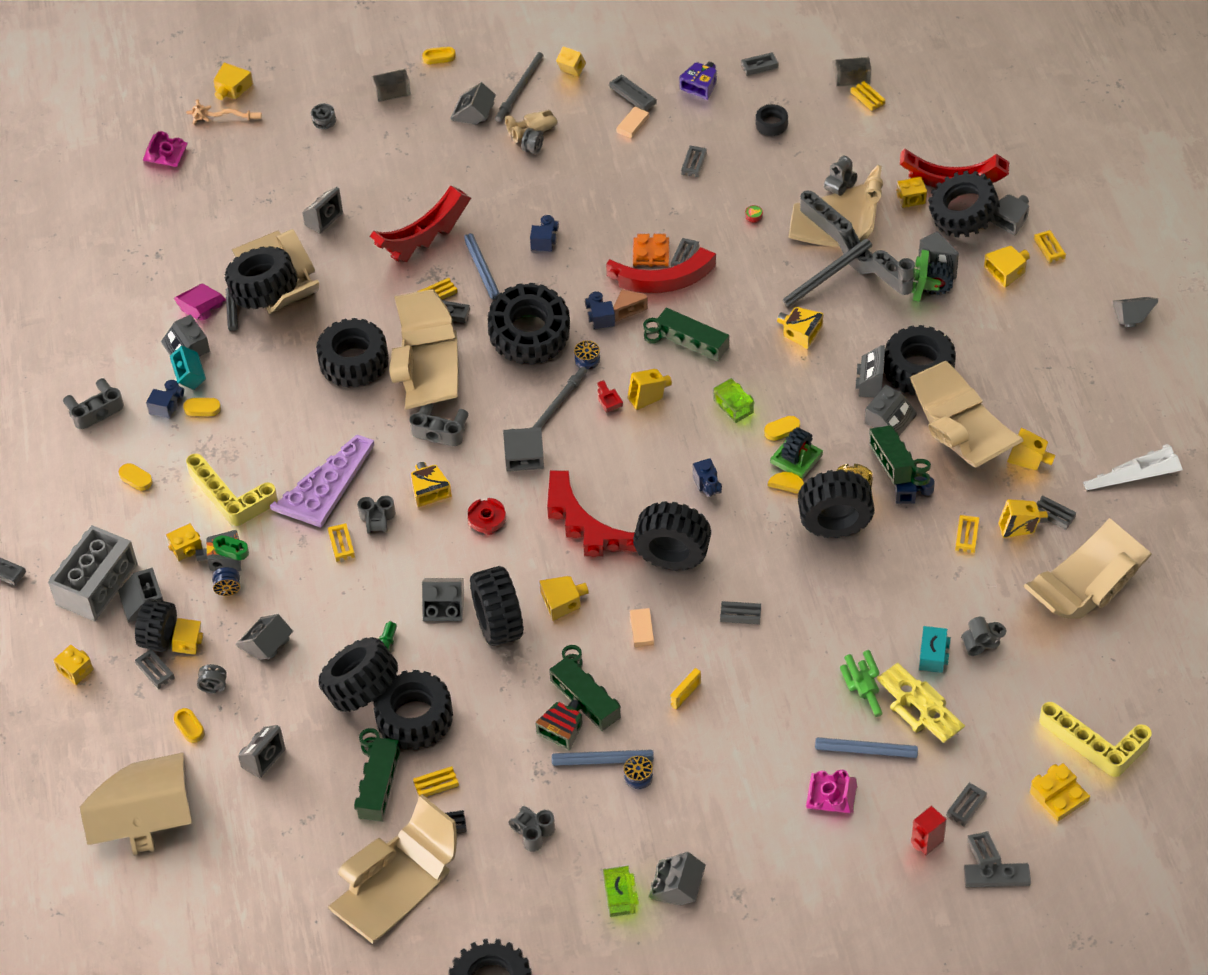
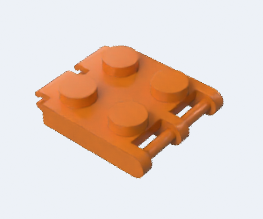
[633,234,669,267]

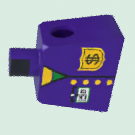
[679,61,717,100]

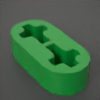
[213,535,249,560]

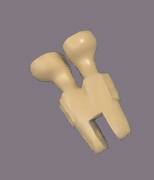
[505,110,558,143]

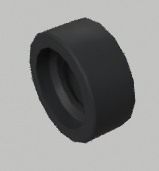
[755,104,788,136]

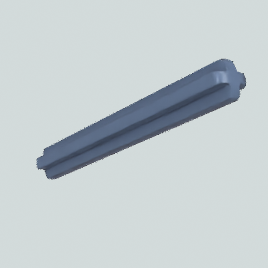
[464,233,499,300]
[815,737,918,758]
[551,750,654,766]

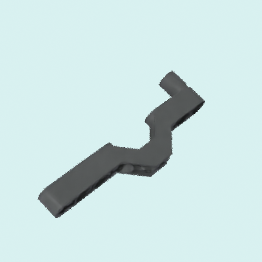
[800,190,915,295]

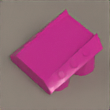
[143,131,188,167]
[174,283,226,320]
[806,770,858,813]

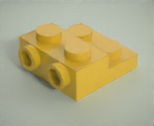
[1030,763,1090,822]

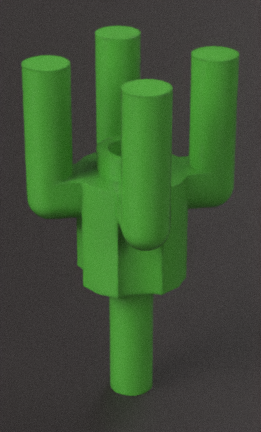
[840,650,883,717]

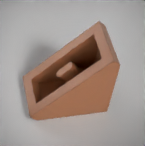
[613,289,648,322]

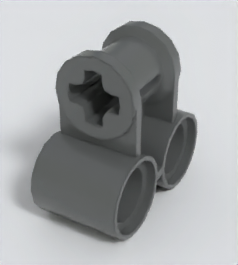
[824,156,858,196]
[357,495,396,533]
[961,617,1007,656]
[508,806,555,852]

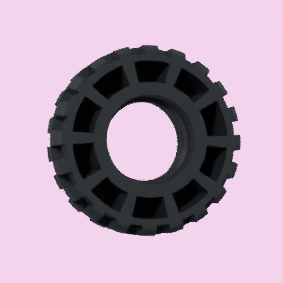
[488,283,570,365]

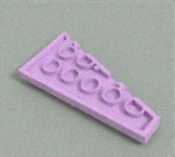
[270,435,375,528]

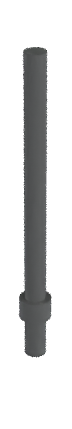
[495,52,543,122]
[533,366,587,428]

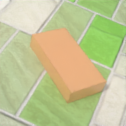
[617,107,649,138]
[630,608,654,647]

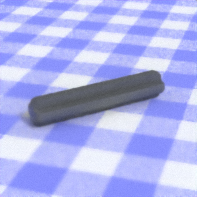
[226,287,238,331]

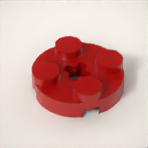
[468,498,506,535]

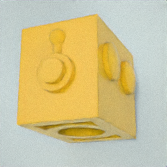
[556,46,586,77]
[896,177,927,208]
[166,523,203,561]
[172,618,203,655]
[53,644,94,685]

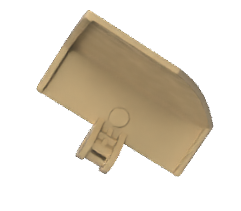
[789,165,883,247]
[80,752,192,855]

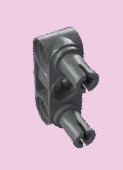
[63,378,124,429]
[409,403,469,446]

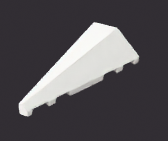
[1083,444,1183,490]

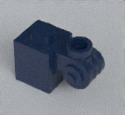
[530,215,559,252]
[585,291,615,329]
[146,380,184,419]
[692,458,722,497]
[895,476,935,504]

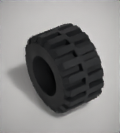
[135,598,177,652]

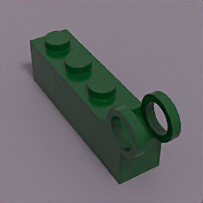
[643,307,729,361]
[869,425,931,486]
[549,645,621,731]
[354,728,400,821]

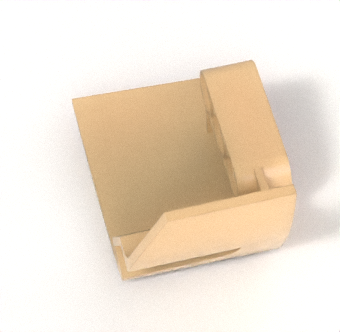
[232,229,319,314]
[390,289,459,409]
[910,361,1023,468]
[1023,518,1152,619]
[328,795,457,944]

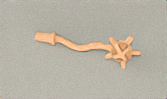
[186,99,262,124]

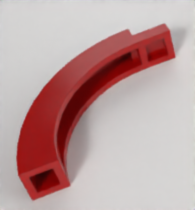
[900,148,1010,188]
[606,247,716,293]

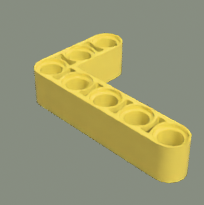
[186,453,278,526]
[1039,702,1152,777]

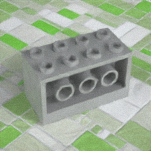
[48,525,138,621]

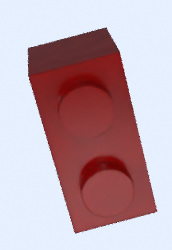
[911,805,947,855]

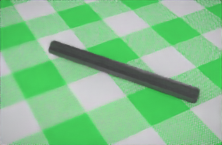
[783,239,872,307]

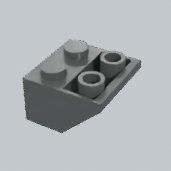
[503,427,544,471]
[118,567,163,623]
[422,578,464,621]
[649,852,706,905]

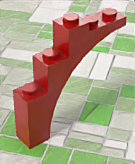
[369,185,471,262]
[547,470,636,557]

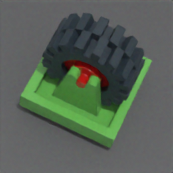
[911,250,954,302]
[770,427,823,479]

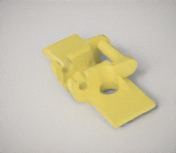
[876,663,965,743]

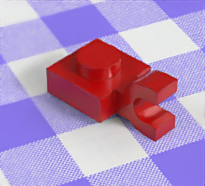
[597,380,623,413]

